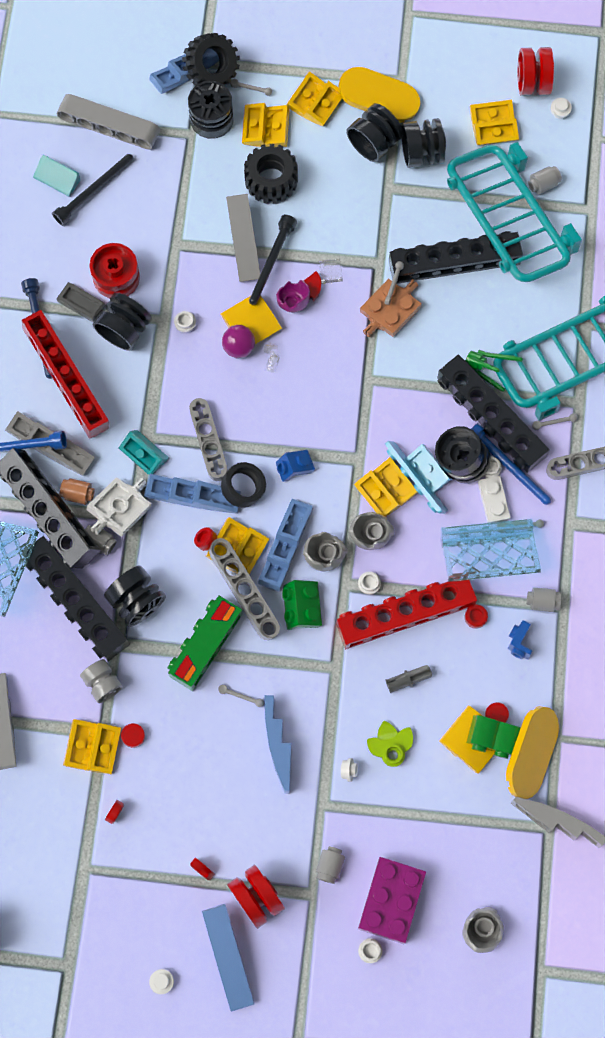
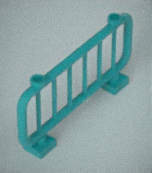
[447,142,582,282]
[493,296,605,421]

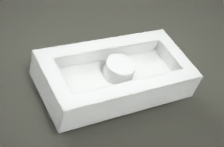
[477,476,510,525]

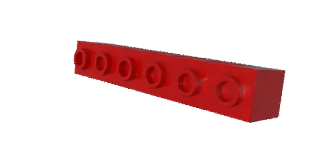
[21,310,109,439]
[336,574,477,650]

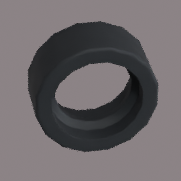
[221,462,267,508]

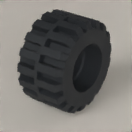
[182,33,240,86]
[244,144,298,204]

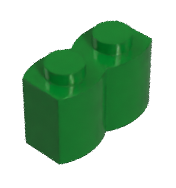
[466,715,521,759]

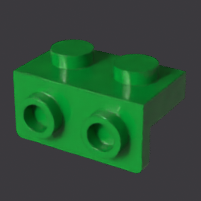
[282,580,322,630]

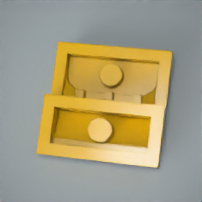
[286,71,342,126]
[469,99,519,146]
[242,103,290,147]
[220,296,282,344]
[354,457,418,517]
[205,517,269,574]
[439,705,495,774]
[63,719,121,775]

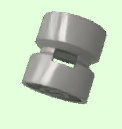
[80,659,123,703]

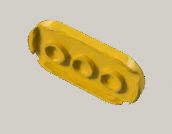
[338,67,420,123]
[506,706,559,799]

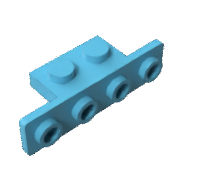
[385,441,451,514]

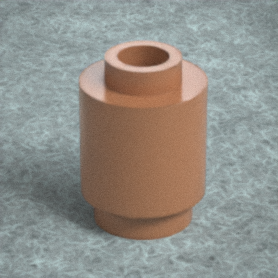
[59,478,95,505]

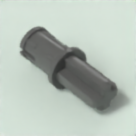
[385,665,432,694]

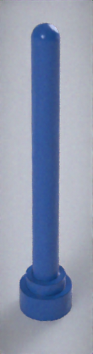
[471,423,551,505]
[0,431,67,452]

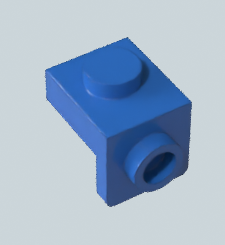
[276,450,315,482]
[507,620,533,659]

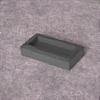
[56,282,105,322]

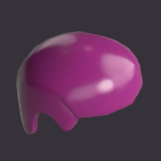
[276,280,310,313]
[222,325,255,359]

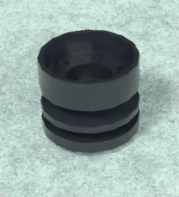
[188,81,234,139]
[346,103,404,162]
[401,118,446,168]
[92,293,152,351]
[435,426,491,484]
[104,565,166,627]

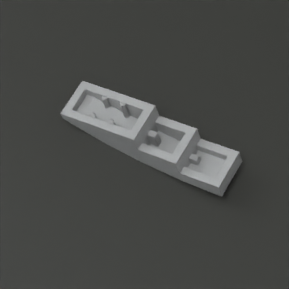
[226,194,260,282]
[5,411,95,476]
[0,673,17,770]
[511,797,605,848]

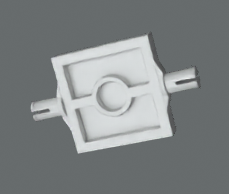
[87,477,152,537]

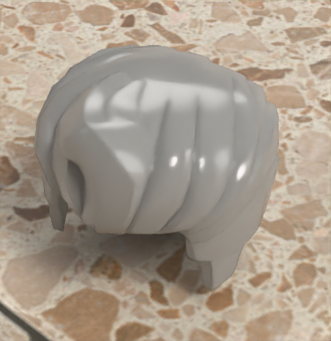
[349,512,395,550]
[303,532,348,572]
[462,907,504,953]

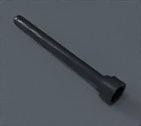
[51,154,133,226]
[249,214,297,305]

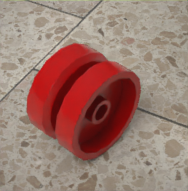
[517,47,554,96]
[89,243,140,299]
[227,864,285,929]

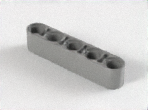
[56,94,160,150]
[209,538,280,641]

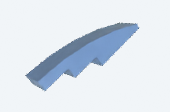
[149,48,219,94]
[144,473,241,514]
[258,499,313,592]
[264,695,291,794]
[202,904,254,1012]

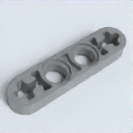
[189,398,228,481]
[546,446,605,480]

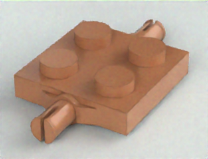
[360,278,422,337]

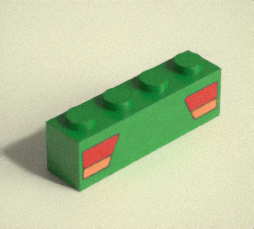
[167,595,243,691]

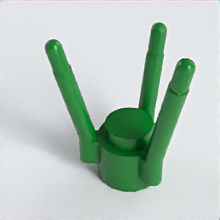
[465,349,523,392]

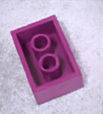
[357,857,426,944]

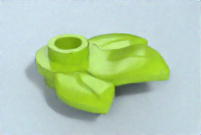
[367,721,413,767]

